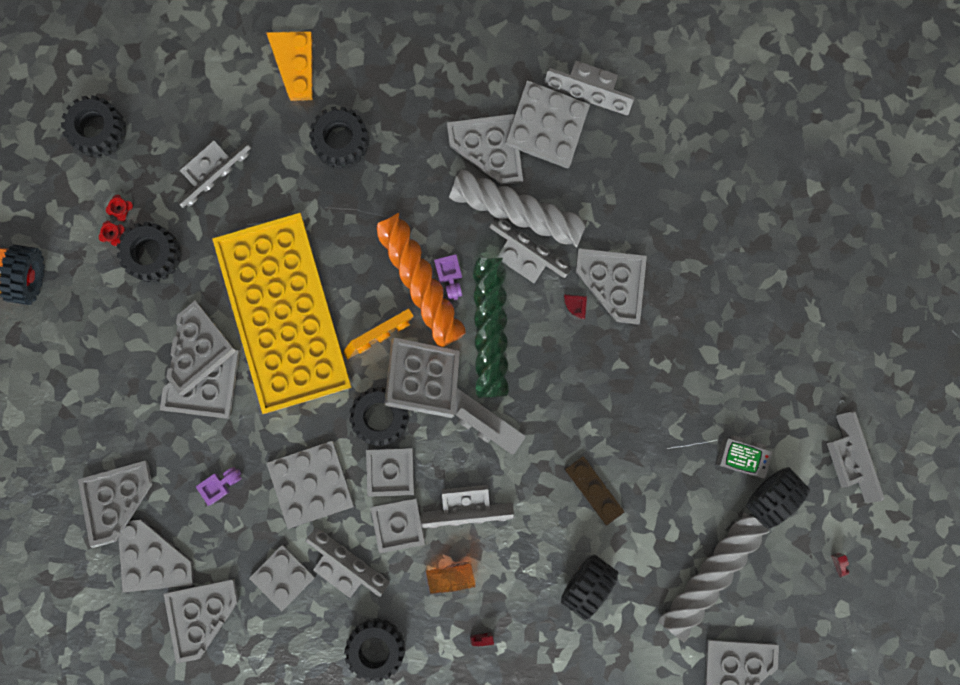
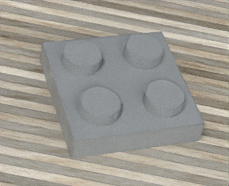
[366,448,414,497]
[370,498,425,553]
[249,544,316,611]

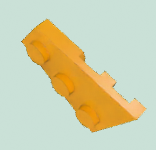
[266,32,313,101]
[343,309,413,360]

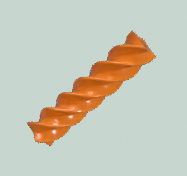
[376,213,466,347]

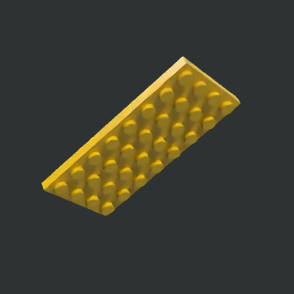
[212,213,352,414]

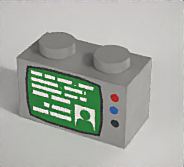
[716,435,773,479]

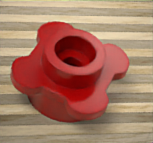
[106,195,133,221]
[98,220,125,246]

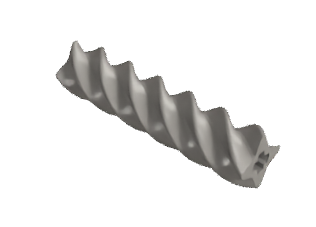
[449,169,588,248]
[658,512,771,643]

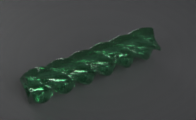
[473,258,509,398]

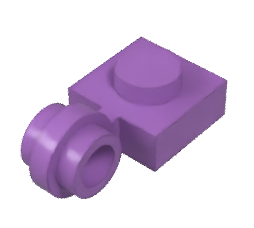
[434,254,462,300]
[196,467,242,506]

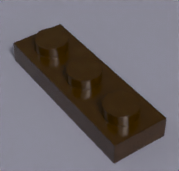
[564,456,625,526]

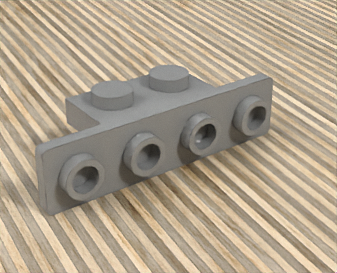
[543,61,634,115]
[178,140,251,208]
[489,218,572,283]
[455,388,525,455]
[827,411,884,503]
[421,485,514,528]
[305,528,390,598]

